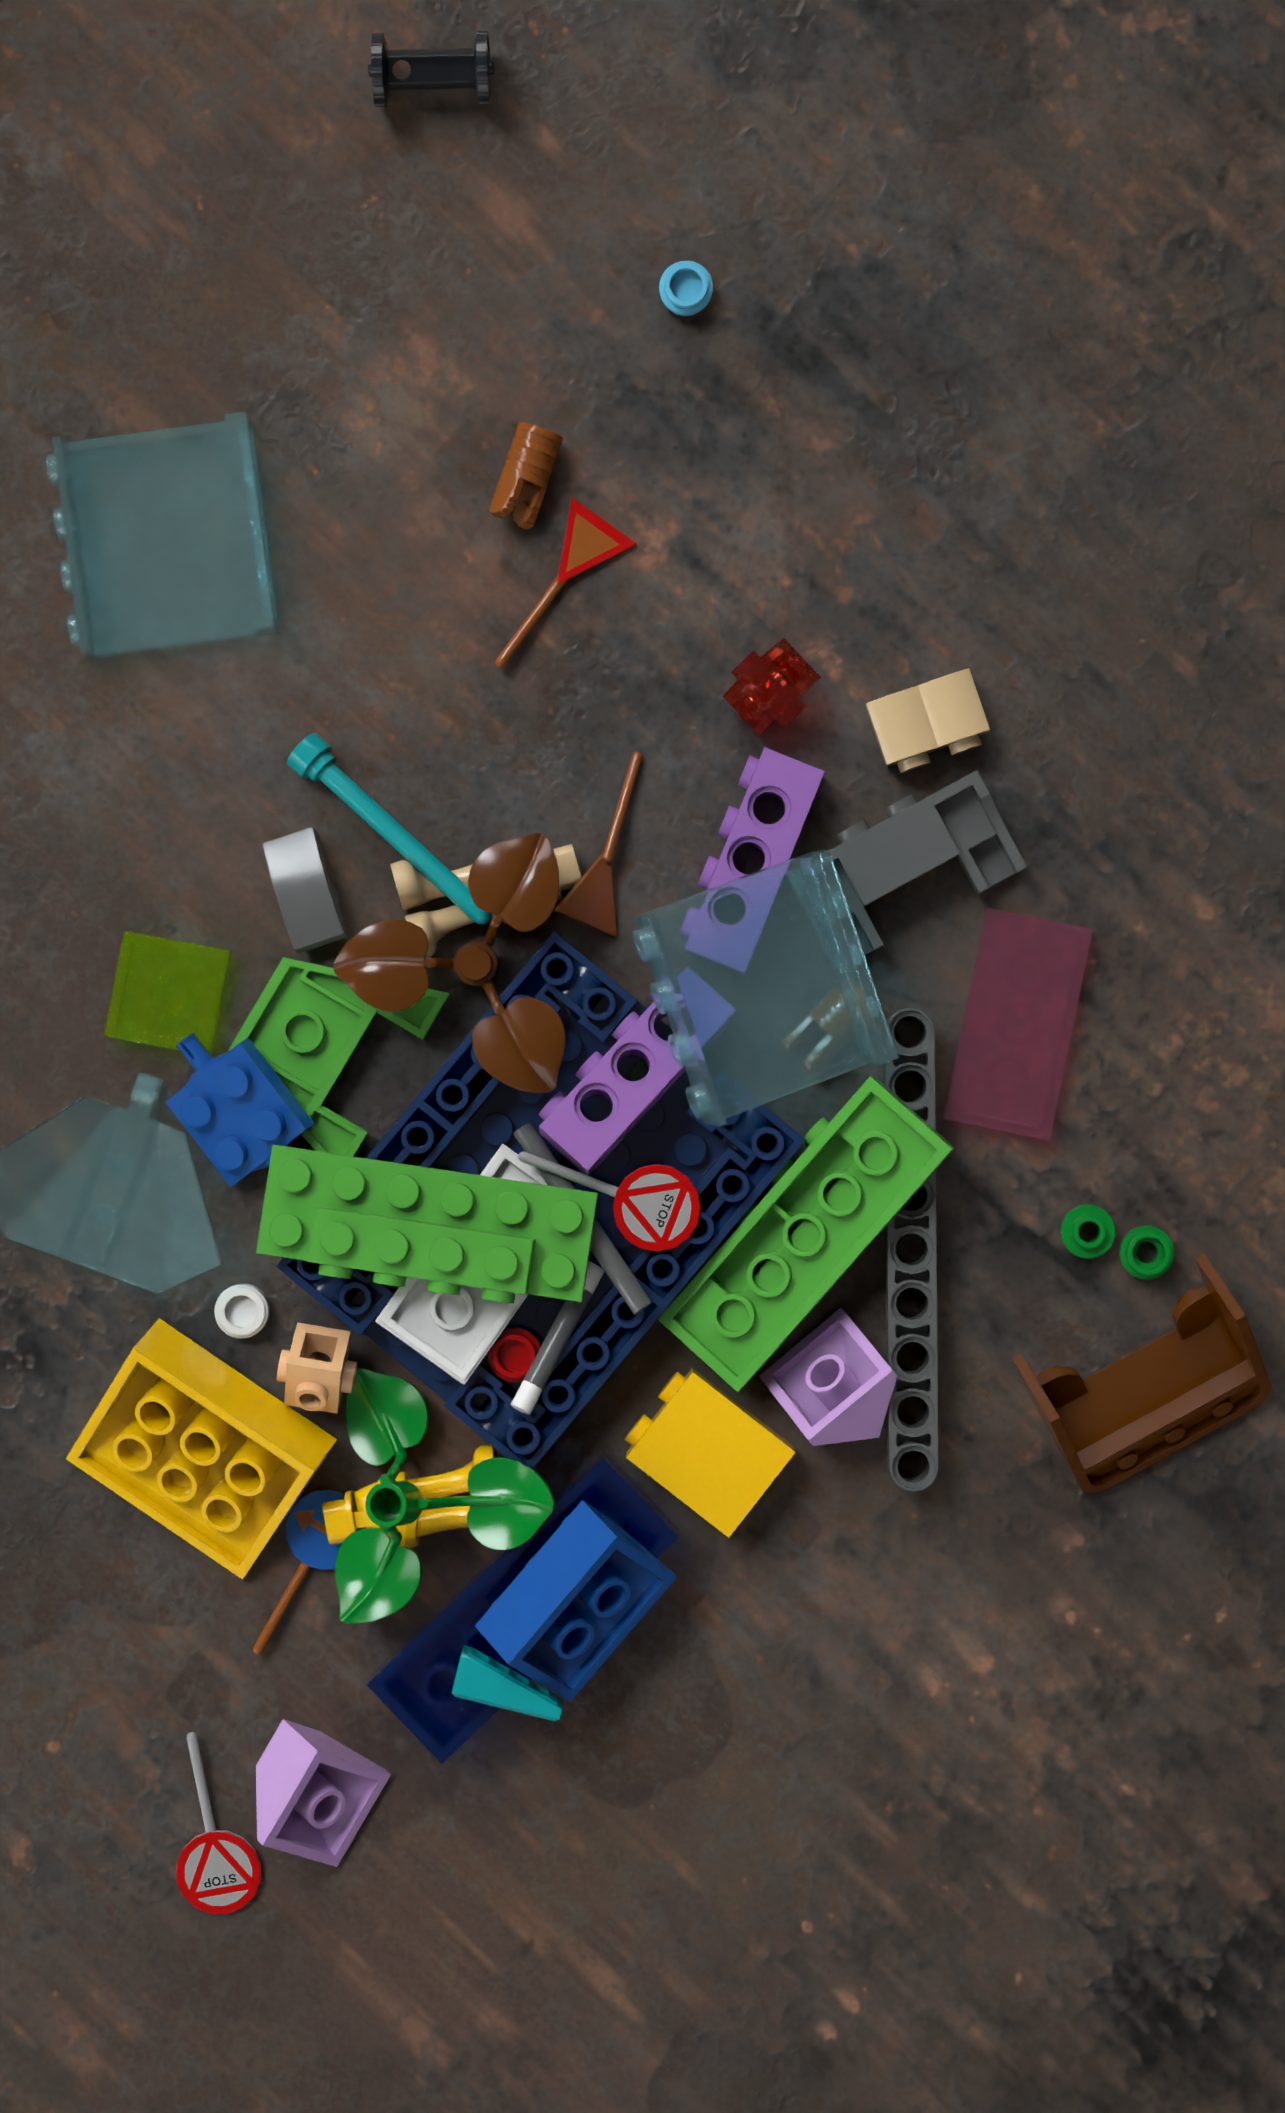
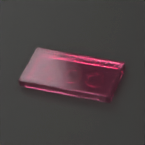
[942,908,1093,1141]

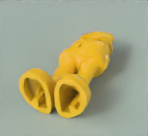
[322,1445,499,1548]

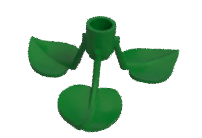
[335,1368,555,1623]

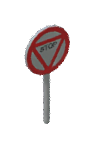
[518,1151,701,1252]
[176,1732,261,1914]

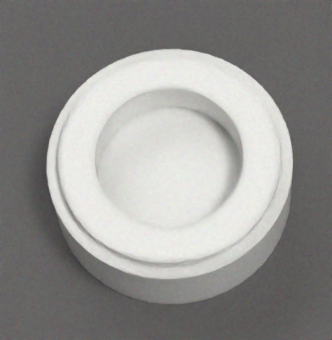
[214,1283,270,1338]

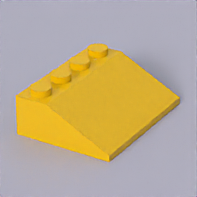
[66,1318,337,1580]

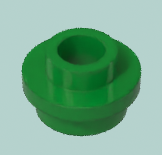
[1060,1204,1115,1259]
[1119,1226,1174,1280]

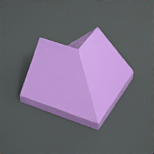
[759,1308,897,1446]

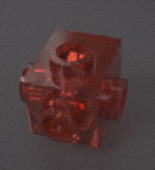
[723,638,821,735]

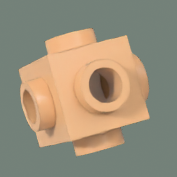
[277,1322,357,1414]

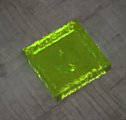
[104,931,232,1056]

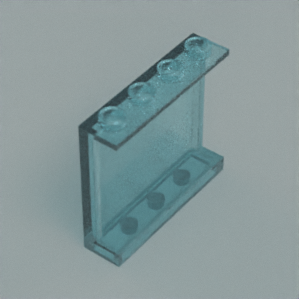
[46,412,280,659]
[633,850,899,1127]

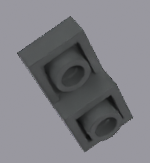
[263,827,348,954]

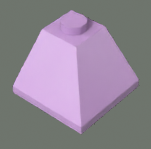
[256,1719,391,1867]

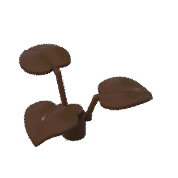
[333,833,566,1093]

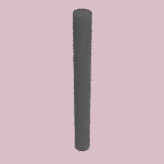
[513,1122,652,1315]

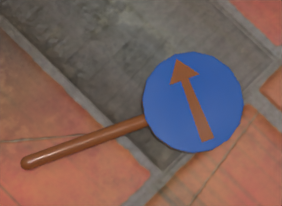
[253,1489,345,1655]

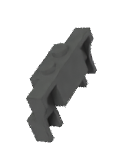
[785,770,1027,971]

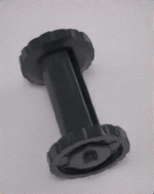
[368,31,495,107]

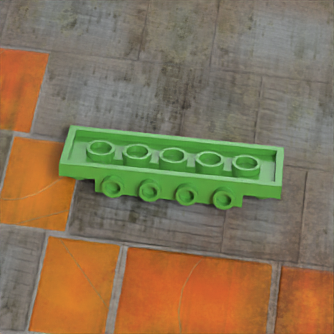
[658,1076,955,1392]
[256,1145,599,1304]

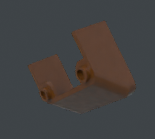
[1012,1253,1271,1493]

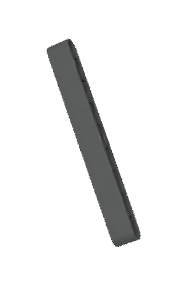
[883,1008,938,1492]

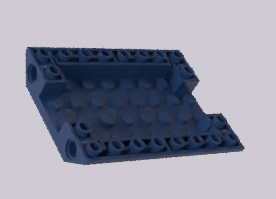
[276,931,806,1469]

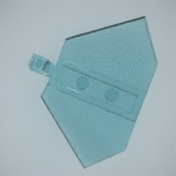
[0,1072,222,1293]

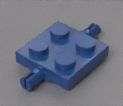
[165,1032,314,1187]

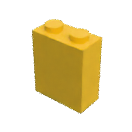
[624,1367,796,1538]

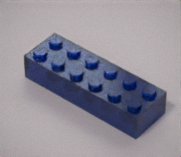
[367,1451,679,1764]

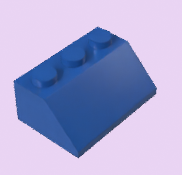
[475,1500,677,1702]

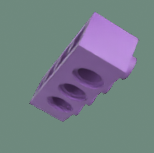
[677,747,825,974]
[539,966,735,1176]

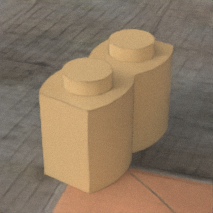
[865,668,990,773]

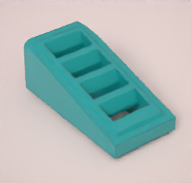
[452,1645,564,1722]

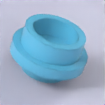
[659,261,713,316]

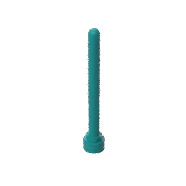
[287,732,492,924]

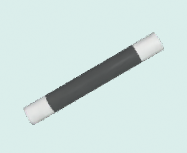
[510,1261,605,1415]

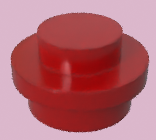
[488,1328,541,1383]

